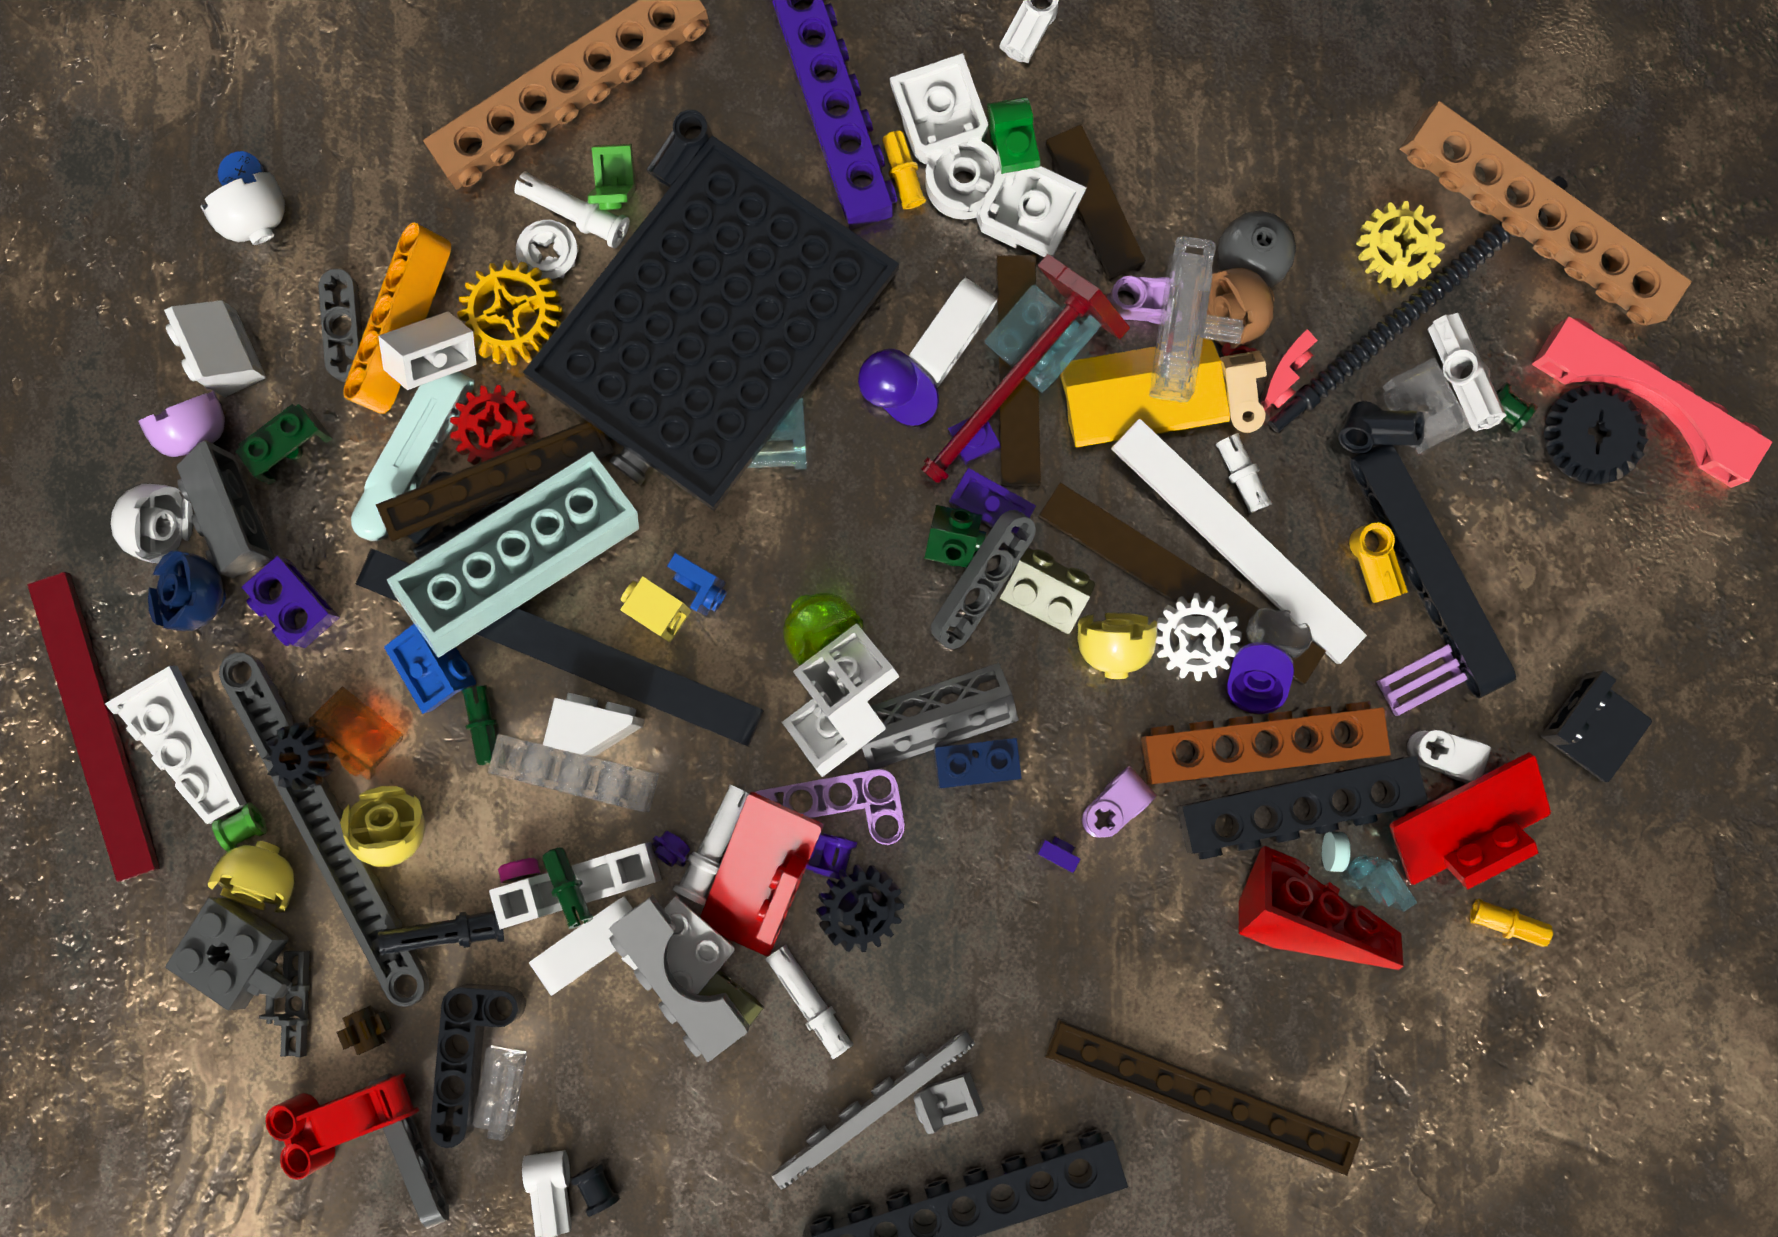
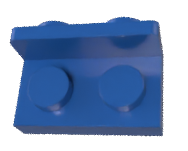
[667,553,727,616]
[384,624,476,714]

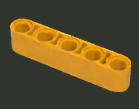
[344,222,451,414]

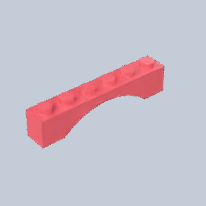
[1532,317,1772,488]

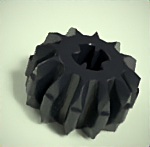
[263,722,337,791]

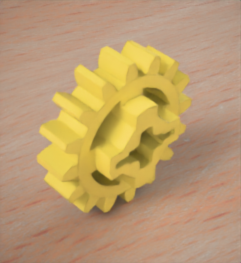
[1356,201,1445,288]

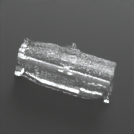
[1149,236,1244,402]

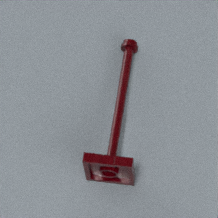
[921,254,1130,484]

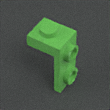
[588,144,636,210]

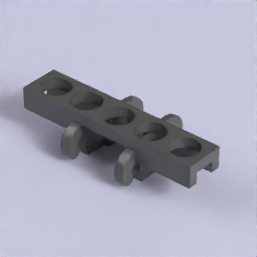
[259,951,310,1057]

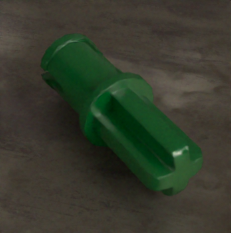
[462,685,500,766]
[542,847,593,929]

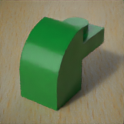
[986,97,1040,174]

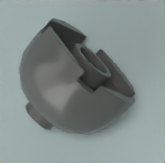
[1217,210,1297,288]

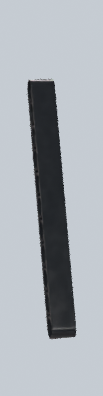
[355,548,764,747]

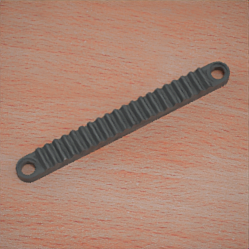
[219,653,429,1007]

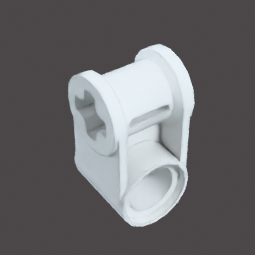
[1407,730,1492,783]

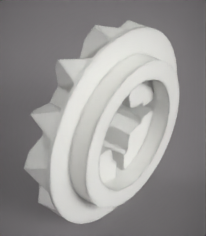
[516,220,579,279]

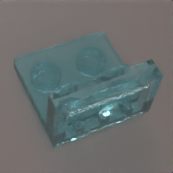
[985,285,1102,393]

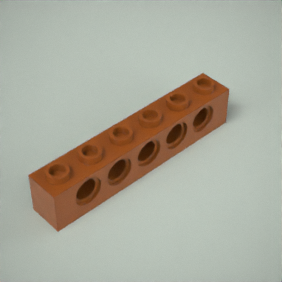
[1141,701,1391,784]

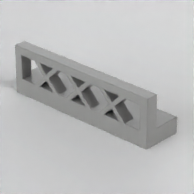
[862,663,1019,771]

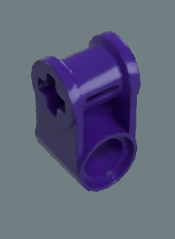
[806,833,858,880]

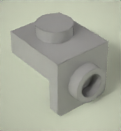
[914,1072,984,1134]

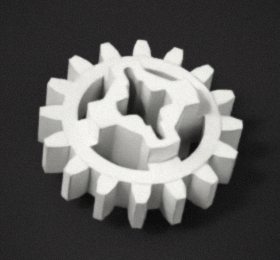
[1156,593,1242,681]

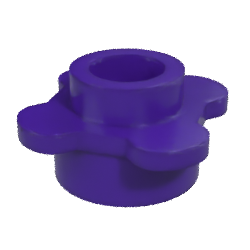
[652,831,690,867]

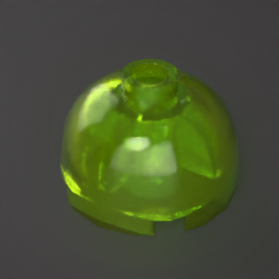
[783,593,864,666]

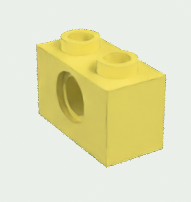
[620,576,692,643]

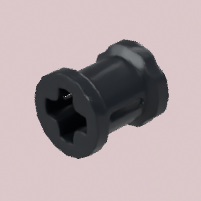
[570,1162,621,1217]

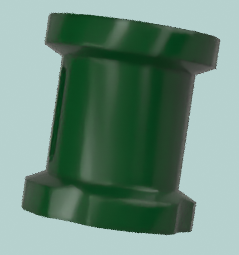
[1496,382,1538,433]

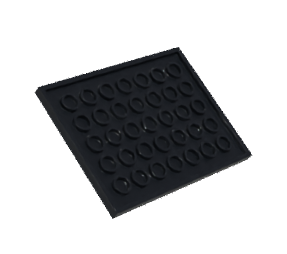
[523,135,899,511]

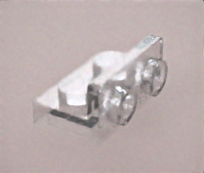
[473,1046,527,1141]

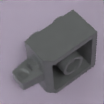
[165,897,293,1011]

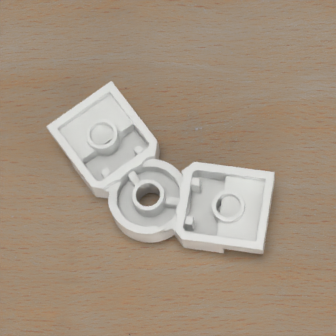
[890,53,1086,257]

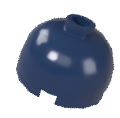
[148,551,226,631]

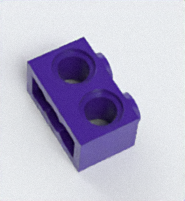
[242,556,340,648]

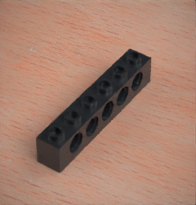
[1176,756,1428,859]

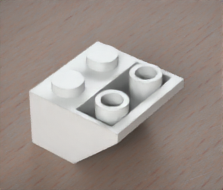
[164,300,266,398]
[543,693,645,756]

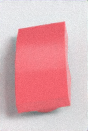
[1260,329,1318,410]

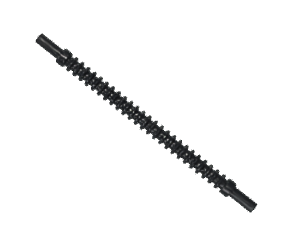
[1268,176,1568,433]

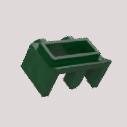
[235,404,333,485]

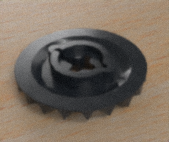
[1544,383,1649,484]

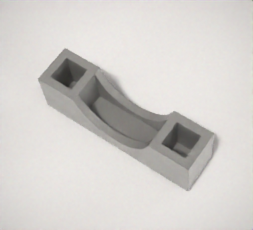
[609,894,750,1062]

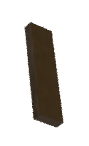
[1046,124,1146,280]

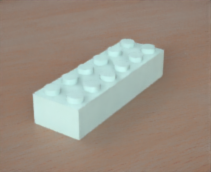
[387,452,639,658]

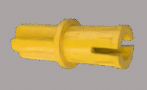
[882,131,926,209]
[1469,898,1553,947]

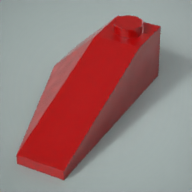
[1239,846,1404,970]

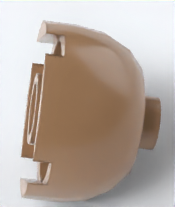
[1200,268,1275,349]

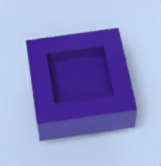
[948,417,1000,465]
[1035,836,1081,873]

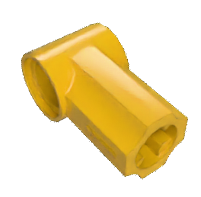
[1349,522,1408,603]

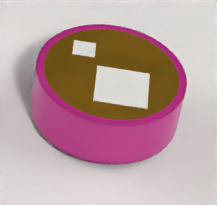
[498,858,540,883]

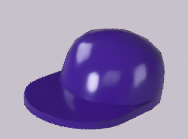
[858,348,939,426]
[1227,642,1294,714]

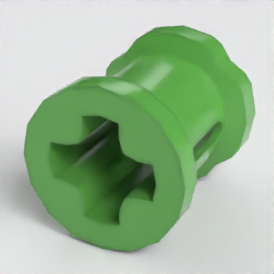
[212,802,267,852]

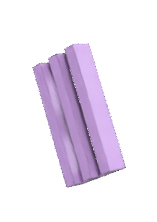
[1376,644,1467,716]

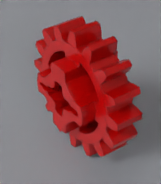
[449,385,537,465]

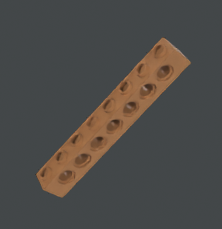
[423,0,710,190]
[1400,101,1692,326]

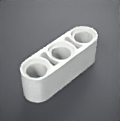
[909,277,998,388]
[529,896,633,996]

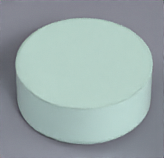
[1322,831,1350,872]

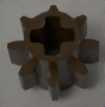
[336,1005,391,1055]

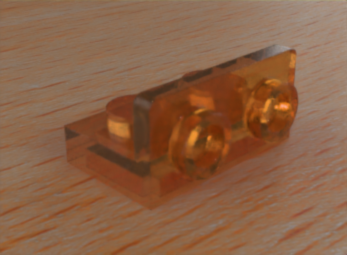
[309,686,403,781]

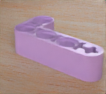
[755,769,904,845]

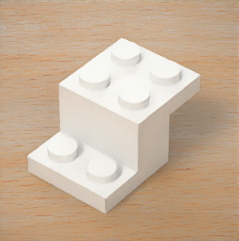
[782,623,900,777]

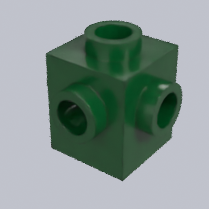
[924,505,986,568]

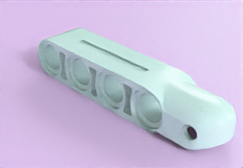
[351,371,475,541]

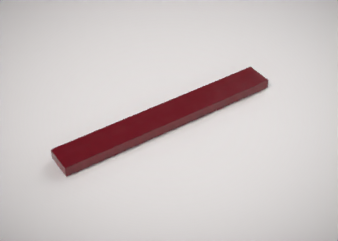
[27,572,160,882]

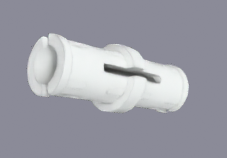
[1216,433,1272,514]

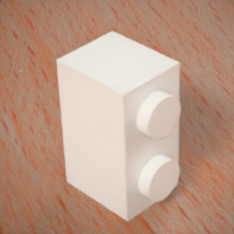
[378,312,477,390]

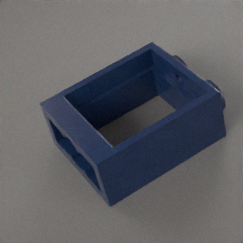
[933,738,1022,789]

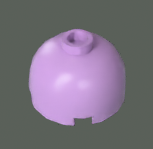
[138,391,225,457]

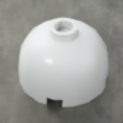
[201,172,285,245]
[111,484,193,563]

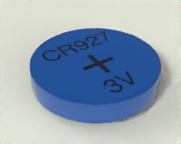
[218,151,264,186]

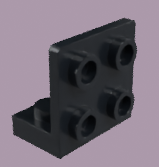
[1541,670,1652,782]

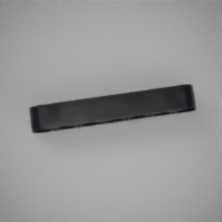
[1350,445,1516,699]

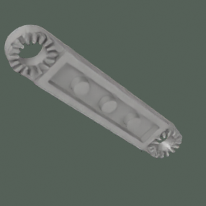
[771,1030,975,1190]

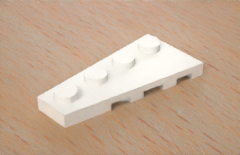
[105,666,247,824]

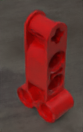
[265,1072,420,1180]

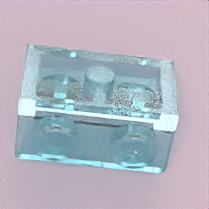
[1340,854,1418,912]

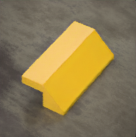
[1059,337,1230,447]

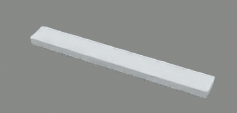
[1111,419,1367,664]

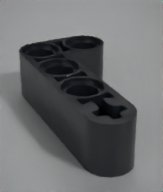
[430,983,526,1148]

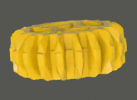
[457,260,564,366]

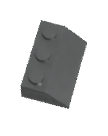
[177,441,275,578]

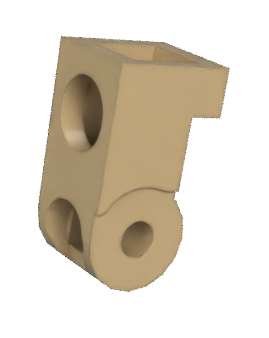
[1220,350,1267,433]

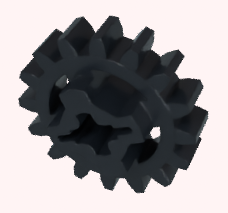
[816,864,904,952]

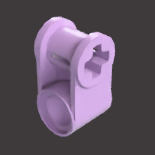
[1107,276,1183,324]
[1081,766,1157,838]

